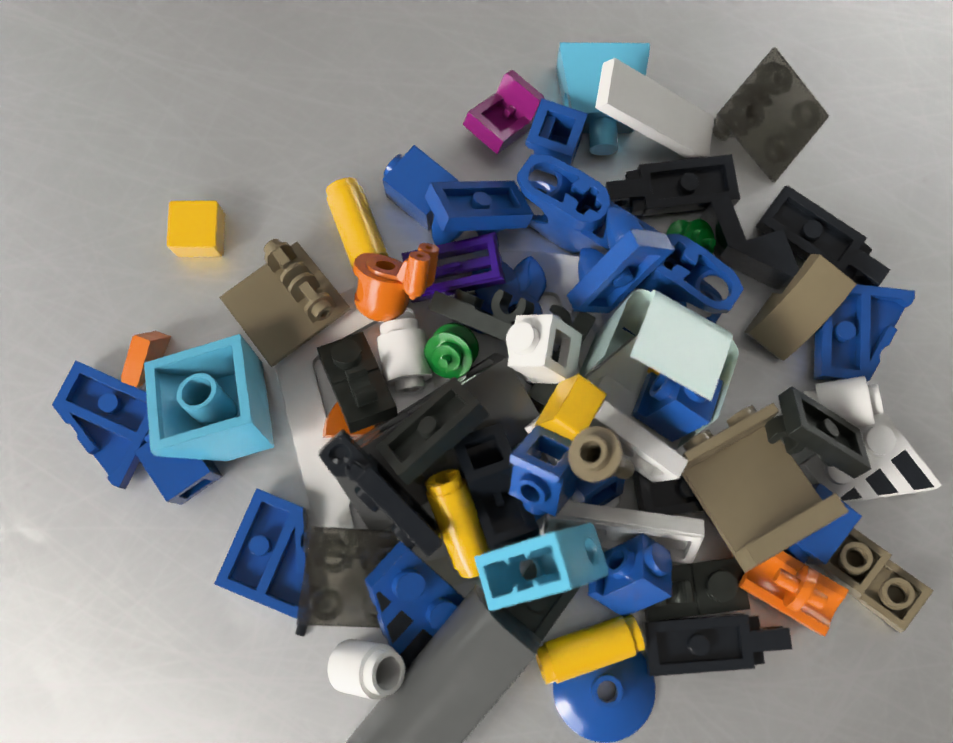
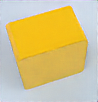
[167,200,225,257]
[535,374,606,441]

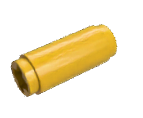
[326,177,388,269]
[425,469,490,578]
[535,615,645,685]

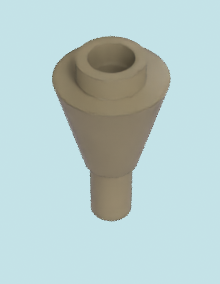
[568,426,634,482]

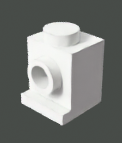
[506,314,582,384]

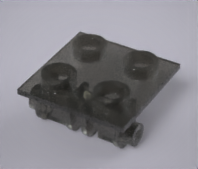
[712,47,829,183]
[296,526,412,628]

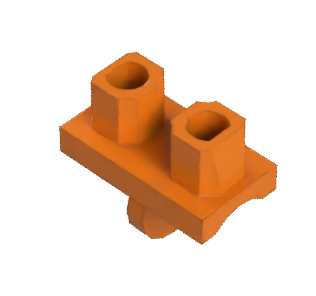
[739,551,849,636]

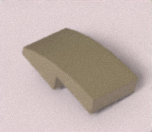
[744,254,856,361]
[818,528,934,633]

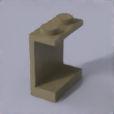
[682,403,849,573]

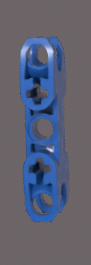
[517,155,744,324]

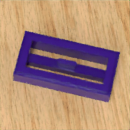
[401,232,506,303]

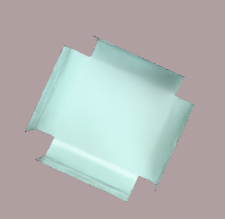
[579,289,739,449]

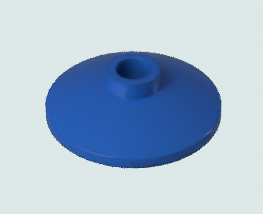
[553,652,656,743]

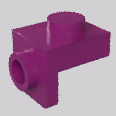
[463,70,545,154]

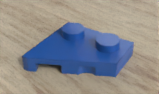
[814,284,915,382]
[52,360,149,489]

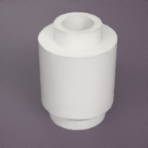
[377,318,433,393]
[804,376,883,428]
[328,639,405,700]

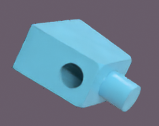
[556,42,650,156]
[474,523,608,611]

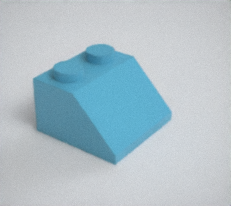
[144,334,275,462]

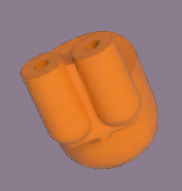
[353,243,439,322]

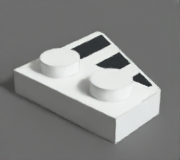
[798,410,942,503]

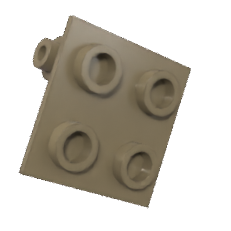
[219,239,351,367]

